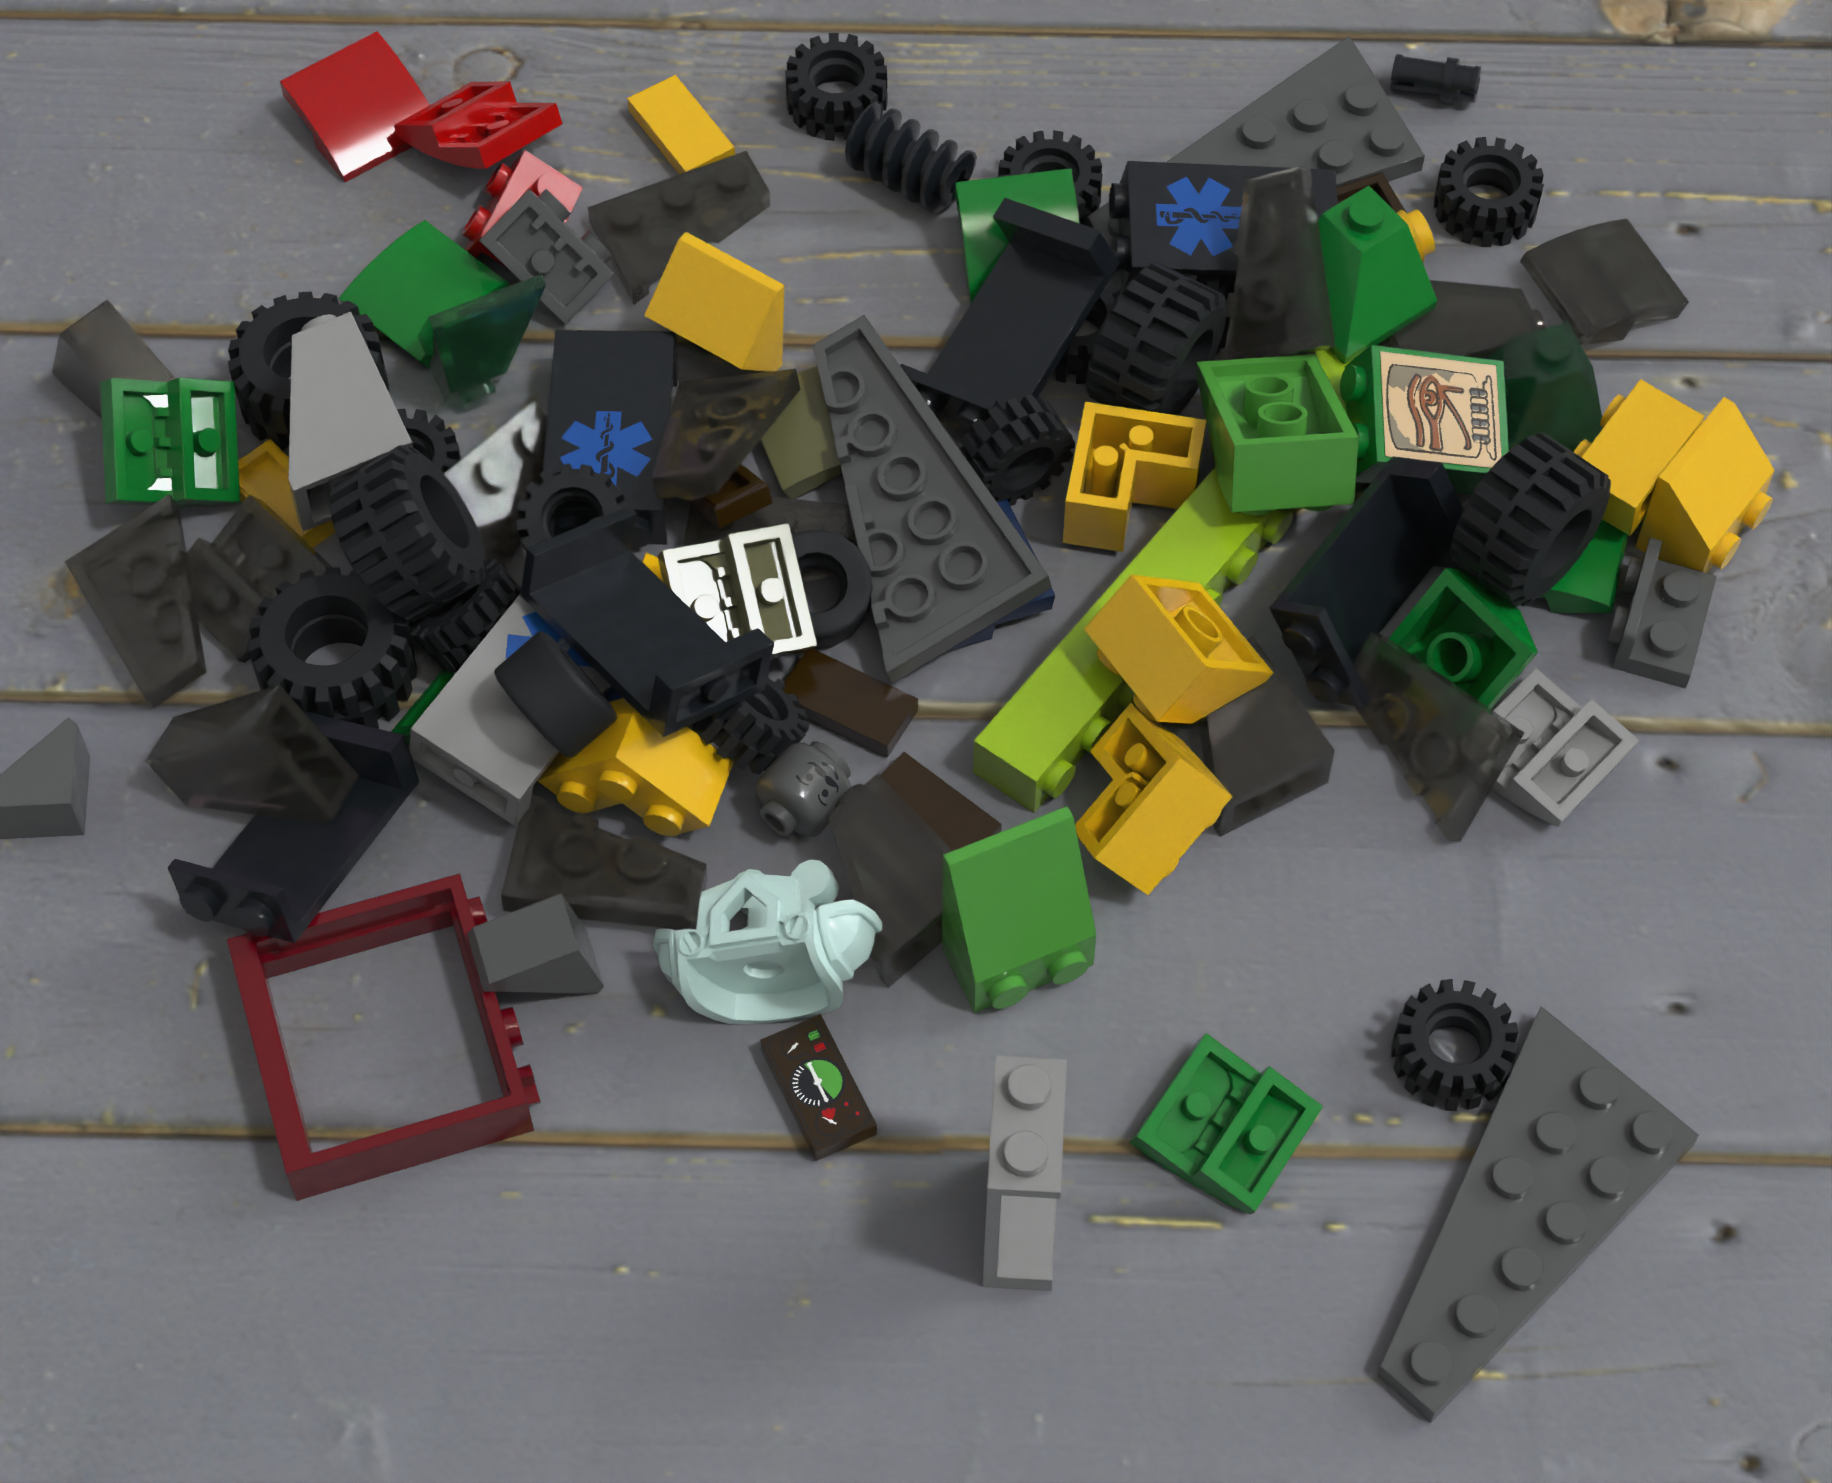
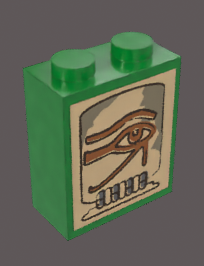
[1340,345,1509,495]

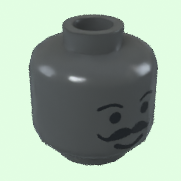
[756,741,852,837]

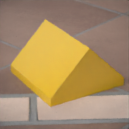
[644,232,785,372]

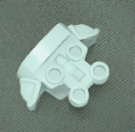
[653,860,882,1024]

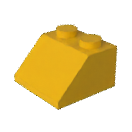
[1635,397,1775,573]
[1084,574,1274,724]

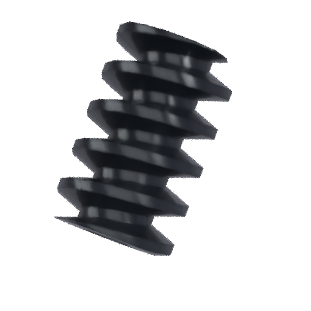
[845,101,977,213]

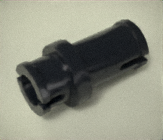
[1390,54,1481,104]

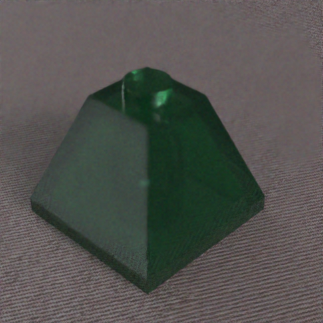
[418,274,546,405]
[1486,321,1603,452]

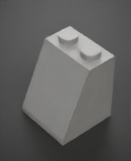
[288,312,413,532]

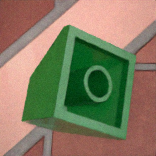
[1268,185,1438,365]
[1369,568,1538,747]

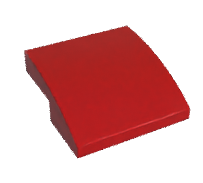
[280,31,430,182]
[394,81,563,169]

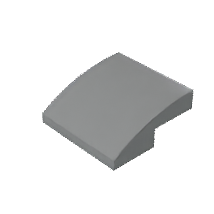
[1451,668,1640,827]

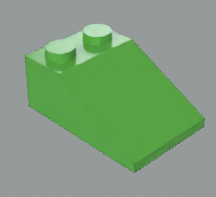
[1196,354,1359,516]
[942,806,1097,1013]

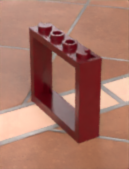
[227,873,541,1201]

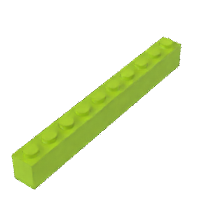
[973,344,1352,813]

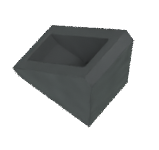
[0,717,90,839]
[467,893,604,994]

